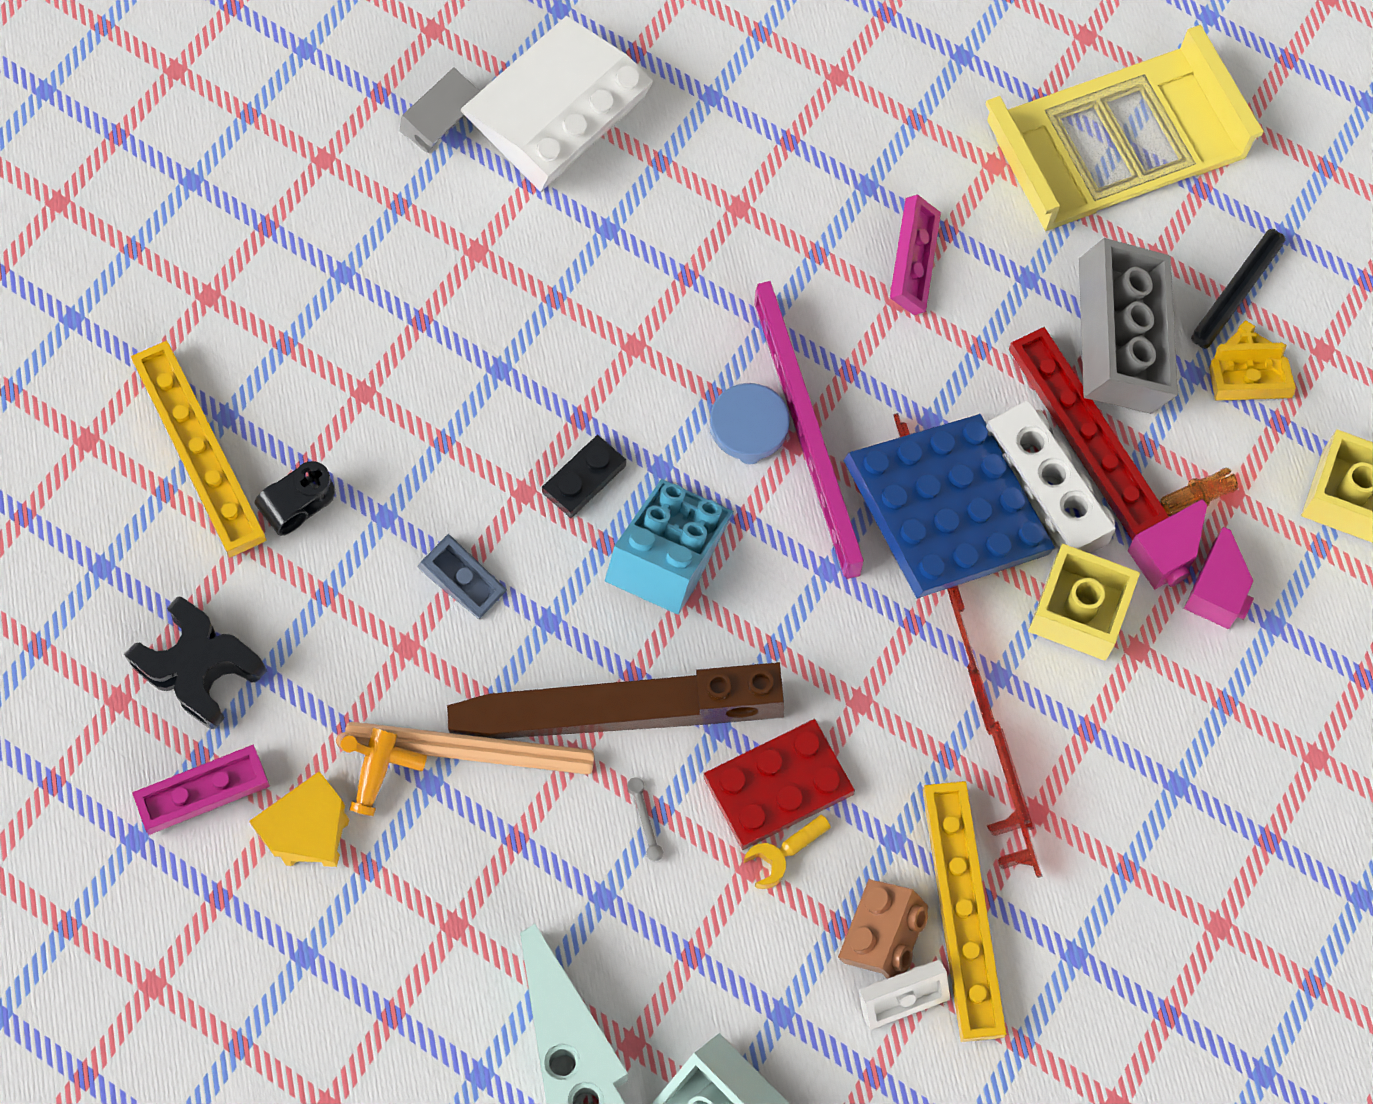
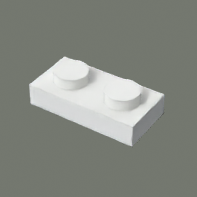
[859,959,950,1030]

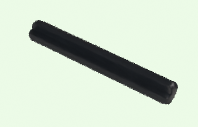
[1191,229,1285,349]

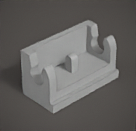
[399,67,480,152]

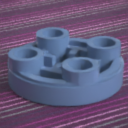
[709,383,790,464]

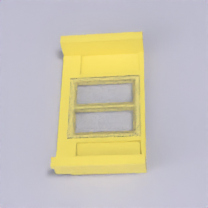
[985,25,1264,231]

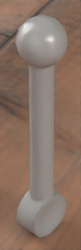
[627,777,663,861]

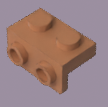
[838,879,928,979]

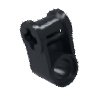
[254,461,335,536]

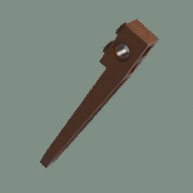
[447,662,784,739]

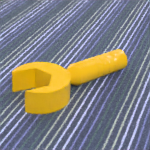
[743,814,831,889]

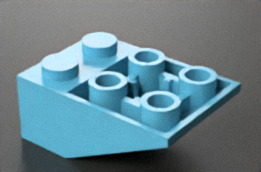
[605,479,734,615]

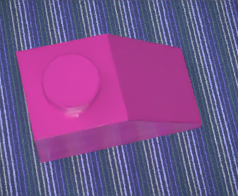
[1128,499,1207,590]
[1183,527,1254,629]

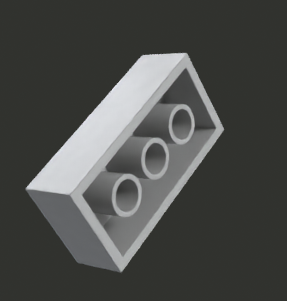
[1079,238,1178,414]

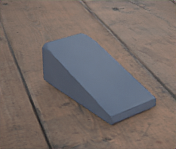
[417,533,507,619]

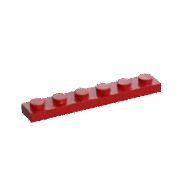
[1009,327,1169,541]

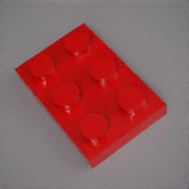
[703,719,855,850]

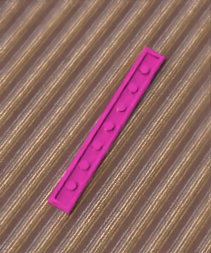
[754,281,864,579]

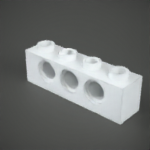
[986,400,1116,554]

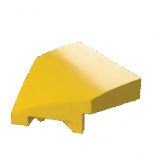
[1209,320,1296,401]
[249,771,349,867]

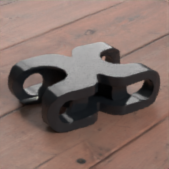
[124,596,267,729]

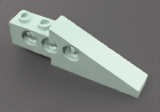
[520,924,628,1104]

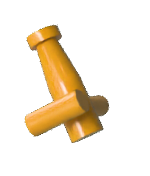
[336,727,427,816]

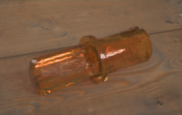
[1160,467,1238,516]

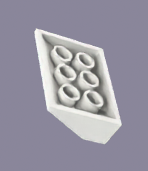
[461,16,653,192]

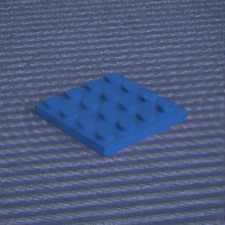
[843,414,1055,599]

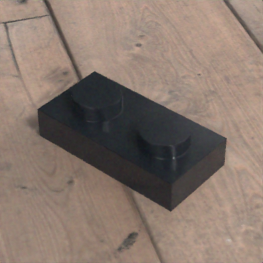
[542,434,626,518]

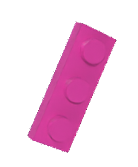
[890,194,941,315]
[132,744,270,835]

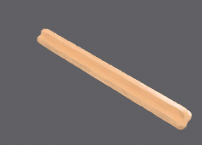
[345,722,594,774]

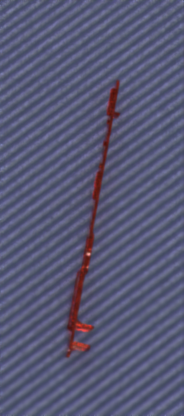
[893,413,1043,878]

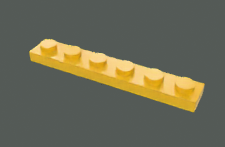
[130,340,267,558]
[922,781,1007,1042]

